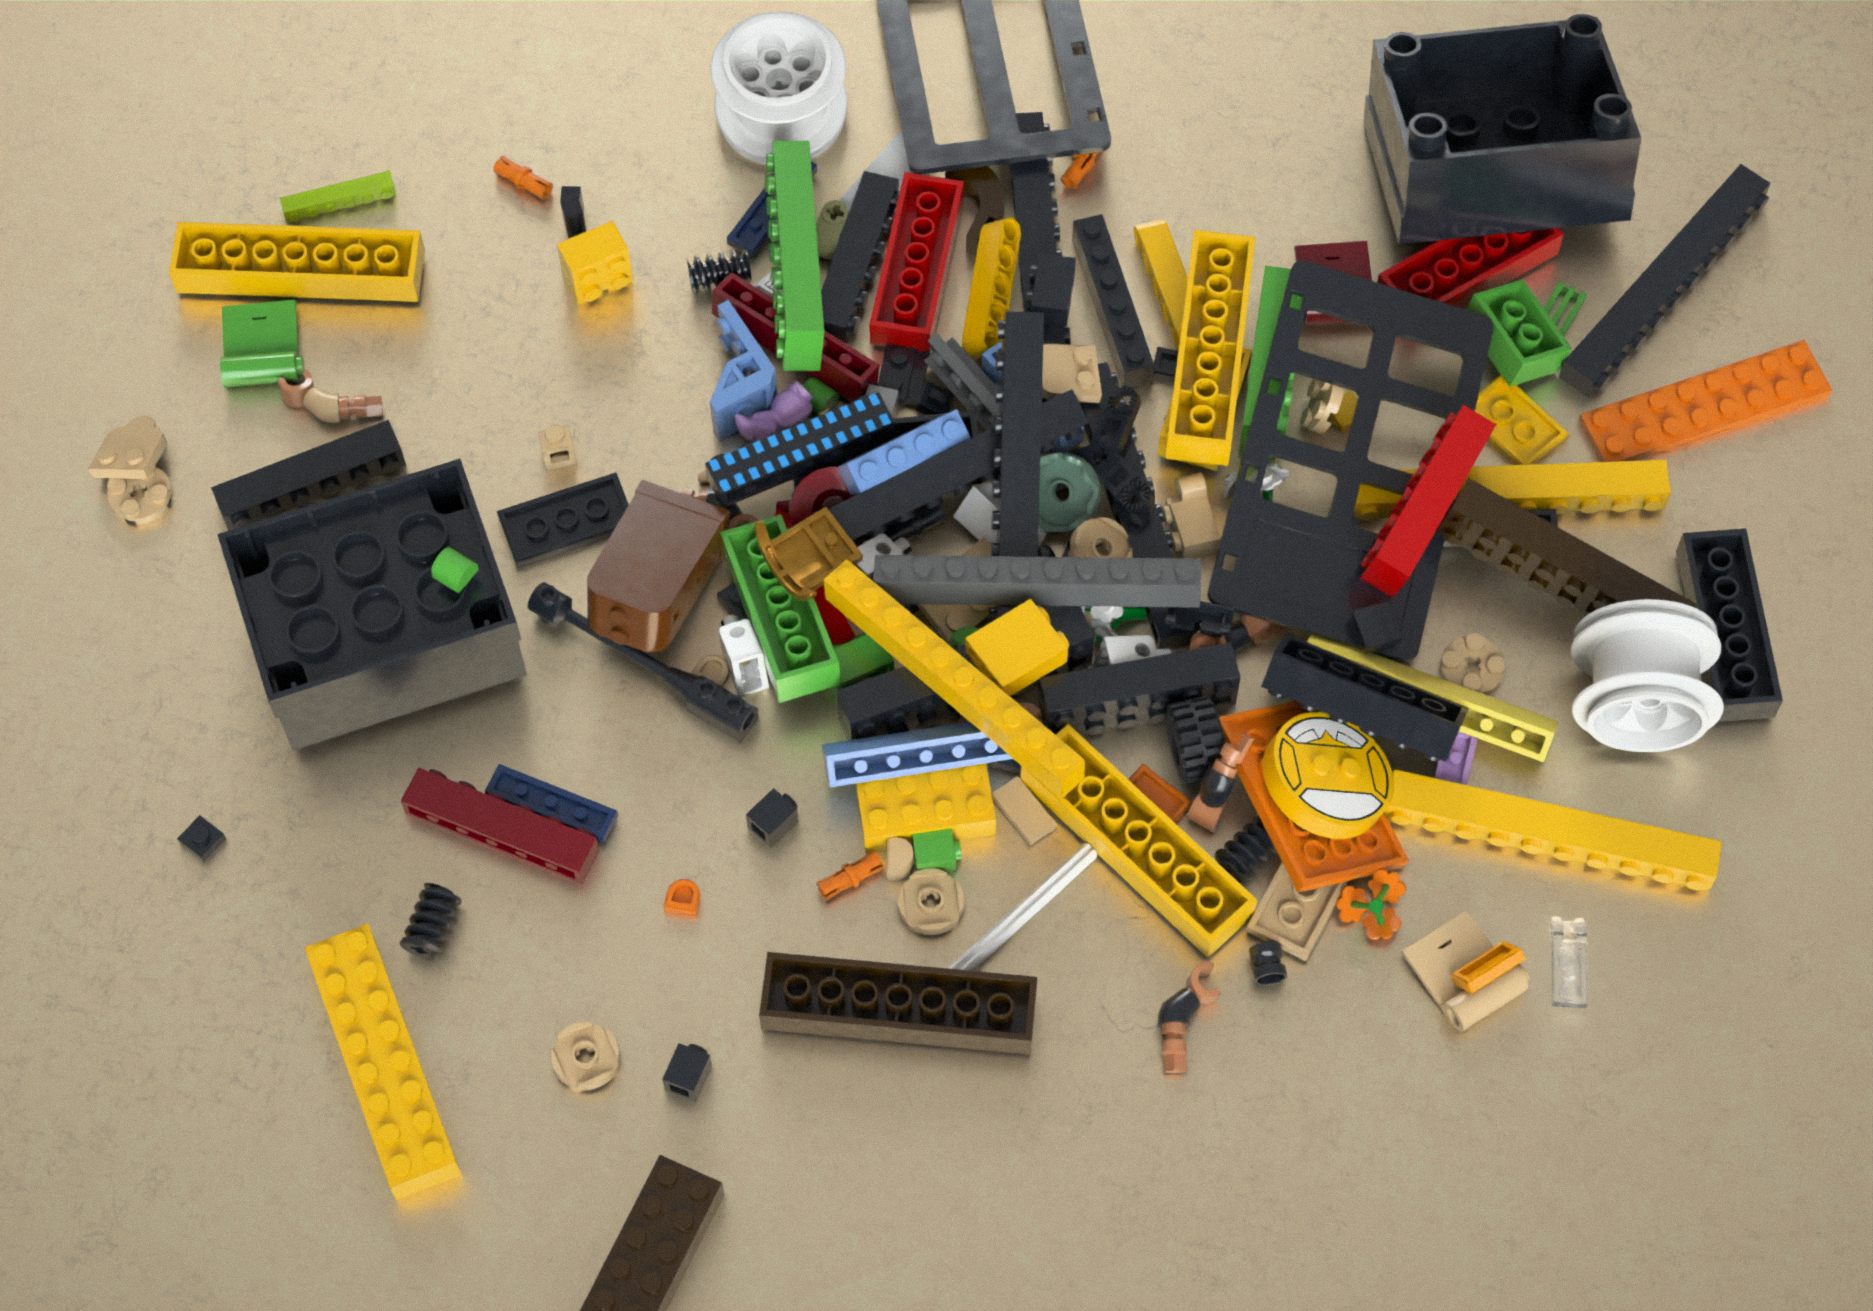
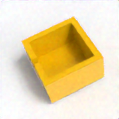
[557,221,633,305]

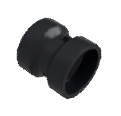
[1249,941,1287,985]

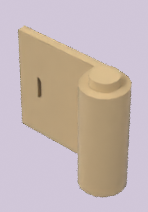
[1401,909,1530,1032]

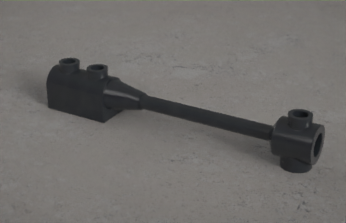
[528,582,759,743]

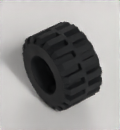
[1165,696,1225,784]

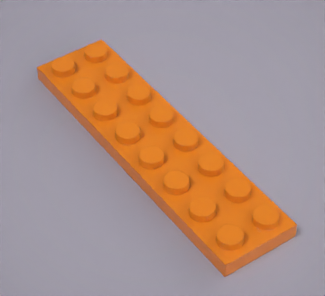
[1579,340,1832,462]

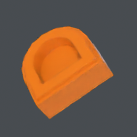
[664,879,700,916]

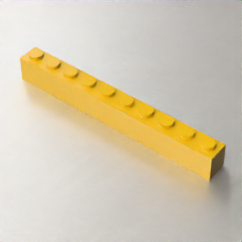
[1353,460,1671,521]
[824,559,1085,799]
[1384,769,1722,890]

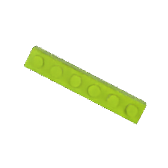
[279,170,396,222]

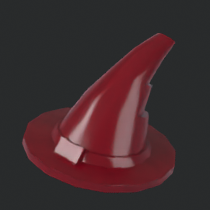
[776,466,868,543]

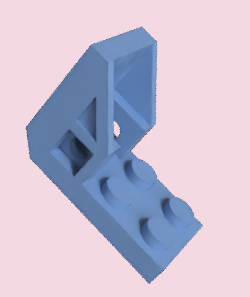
[710,300,777,442]

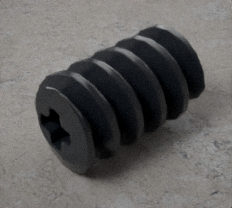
[687,248,752,295]
[1214,815,1277,885]
[400,883,462,958]

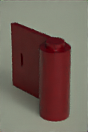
[1294,241,1372,326]

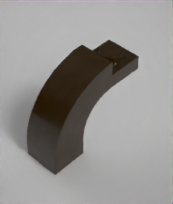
[945,166,1005,256]

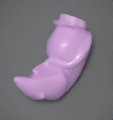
[735,380,814,442]

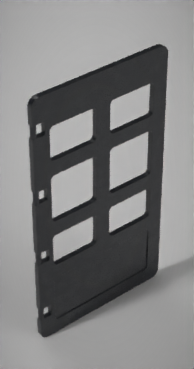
[1207,260,1494,662]

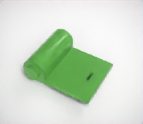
[220,300,305,388]

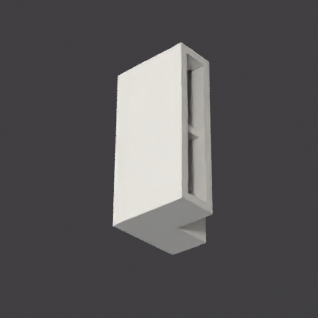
[953,483,1048,546]

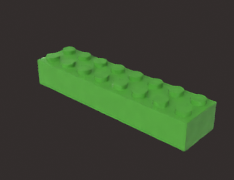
[764,141,824,371]

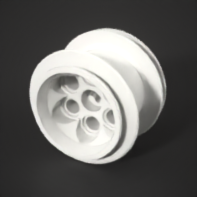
[710,12,848,164]
[1571,599,1724,752]

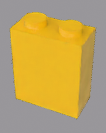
[965,599,1069,696]

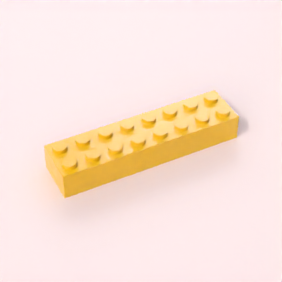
[169,222,425,302]
[1165,229,1256,466]
[1021,724,1257,958]
[304,923,462,1200]

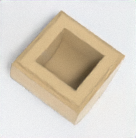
[887,837,914,881]

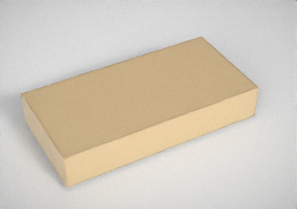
[991,775,1057,846]

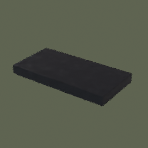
[497,472,629,568]

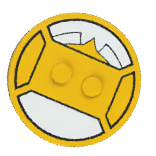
[1263,712,1394,839]

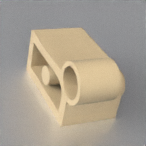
[1162,472,1221,559]

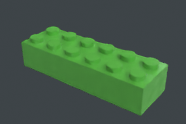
[1238,265,1302,461]
[720,514,841,703]

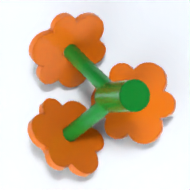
[1336,869,1407,940]

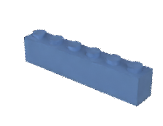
[822,722,1013,787]

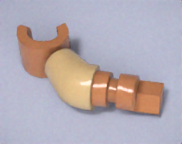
[278,370,383,423]

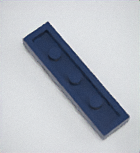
[727,162,818,258]
[484,764,618,843]

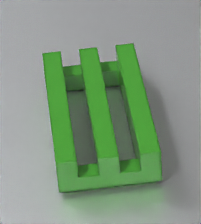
[1544,281,1587,337]

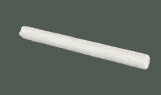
[948,843,1097,971]

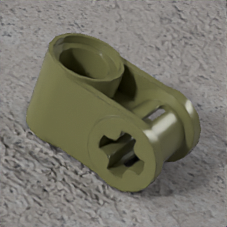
[816,200,849,261]

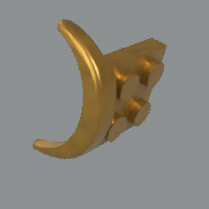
[755,507,863,602]

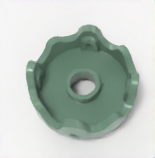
[1038,452,1101,532]

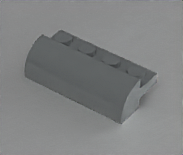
[924,333,1000,431]

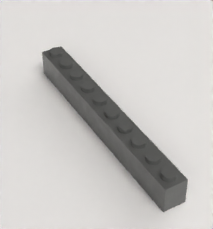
[873,555,1201,608]

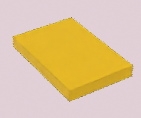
[1475,375,1569,465]

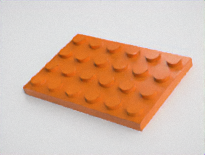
[1219,701,1409,893]

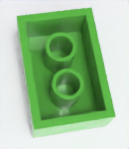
[1466,280,1572,387]

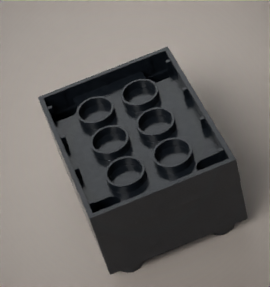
[1363,14,1641,244]
[217,458,527,751]

